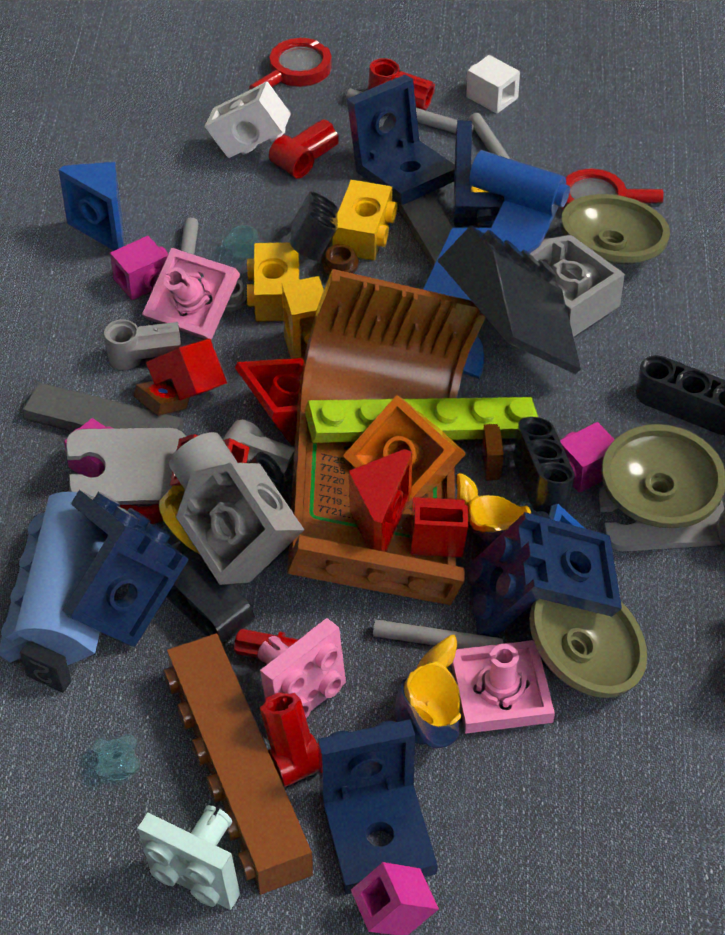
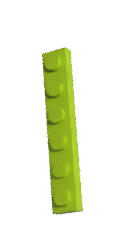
[305,397,538,443]

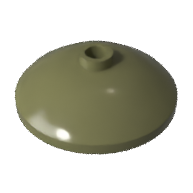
[560,194,670,264]
[602,424,725,528]
[530,599,647,698]

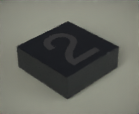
[20,641,72,693]

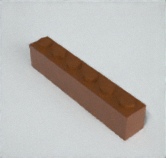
[163,633,313,895]

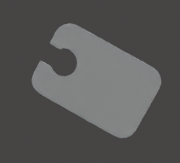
[66,428,186,505]
[598,486,724,551]

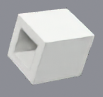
[466,55,520,114]

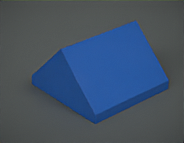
[58,162,124,251]

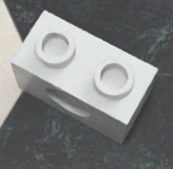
[204,82,291,158]

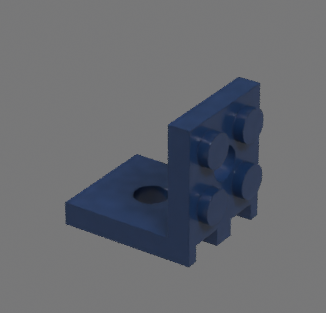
[347,74,455,205]
[454,120,504,228]
[62,490,189,647]
[469,512,622,637]
[318,720,438,895]

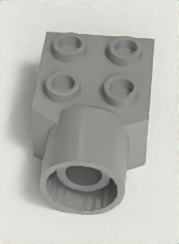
[530,235,625,337]
[169,432,304,585]

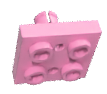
[142,248,240,340]
[258,618,346,718]
[451,640,555,734]

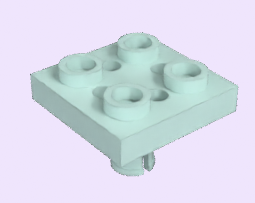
[137,805,240,910]

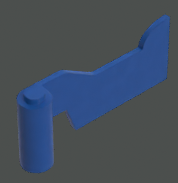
[423,150,570,379]

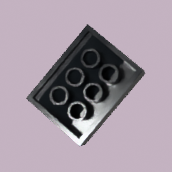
[437,225,581,375]

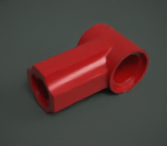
[368,58,435,111]
[269,119,339,178]
[260,692,319,787]

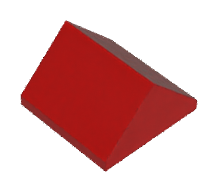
[235,358,304,446]
[348,449,412,552]

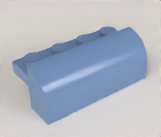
[0,492,108,665]

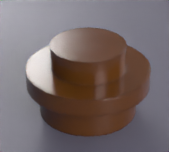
[322,244,359,275]

